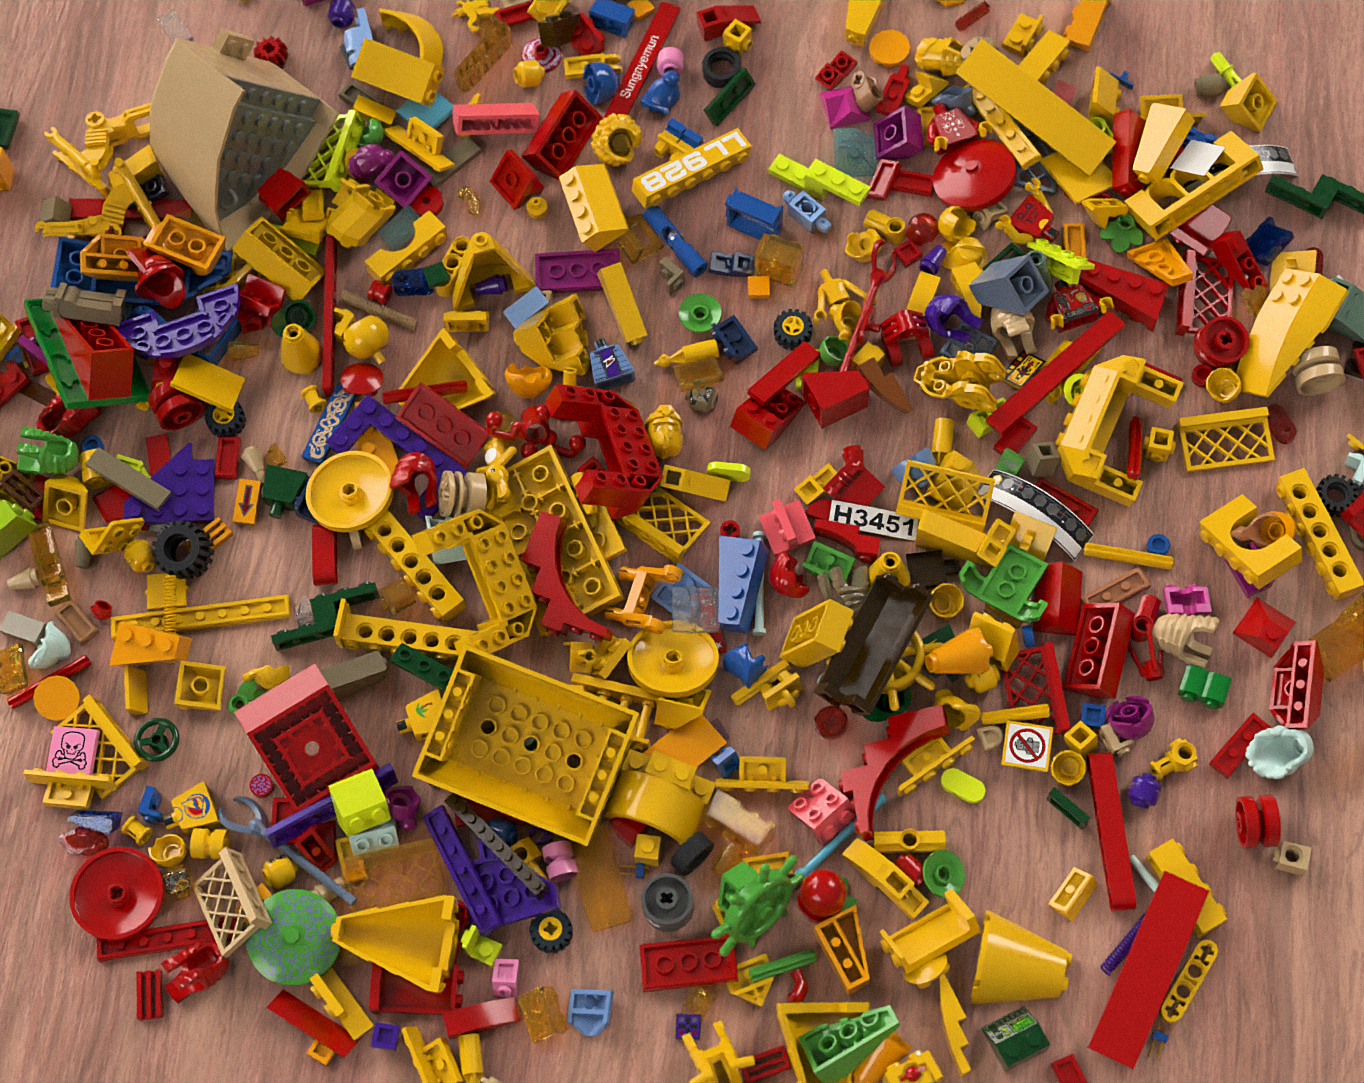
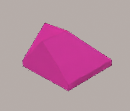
[819,86,870,130]

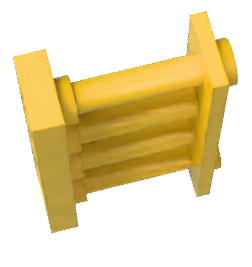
[571,672,660,752]

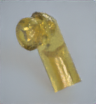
[458,186,479,215]

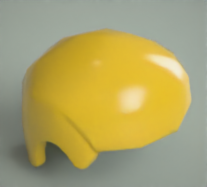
[1206,368,1241,403]
[928,583,964,619]
[1050,750,1087,786]
[148,834,187,869]

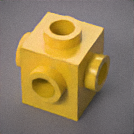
[722,19,753,56]
[1142,427,1176,462]

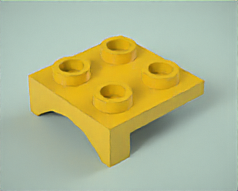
[280,207,335,244]

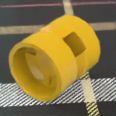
[79,449,111,489]
[190,828,230,860]

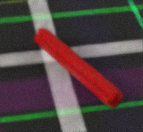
[382,380,468,404]
[1127,416,1143,481]
[7,655,91,709]

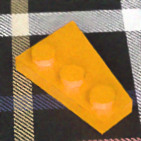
[1127,238,1193,286]

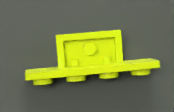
[1027,239,1095,284]

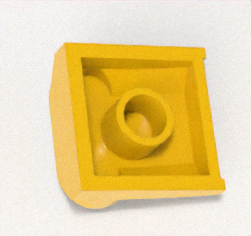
[174,660,226,711]

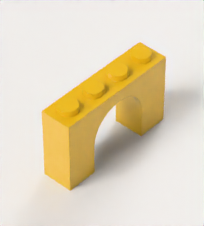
[1199,494,1302,589]

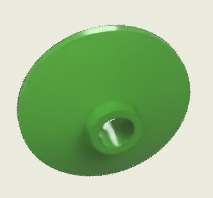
[679,293,721,333]
[923,850,965,898]

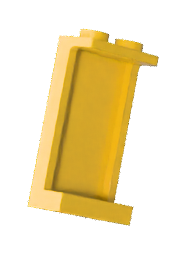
[879,889,981,974]

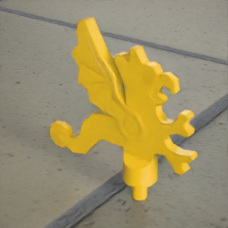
[451,0,500,33]

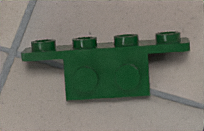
[390,643,453,692]

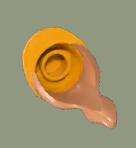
[1231,511,1296,548]

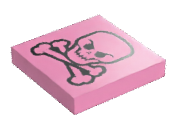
[46,726,100,775]

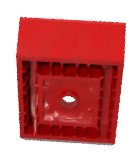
[234,663,380,813]

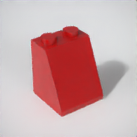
[801,370,871,429]

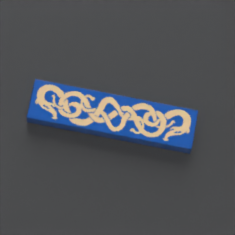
[302,382,357,465]

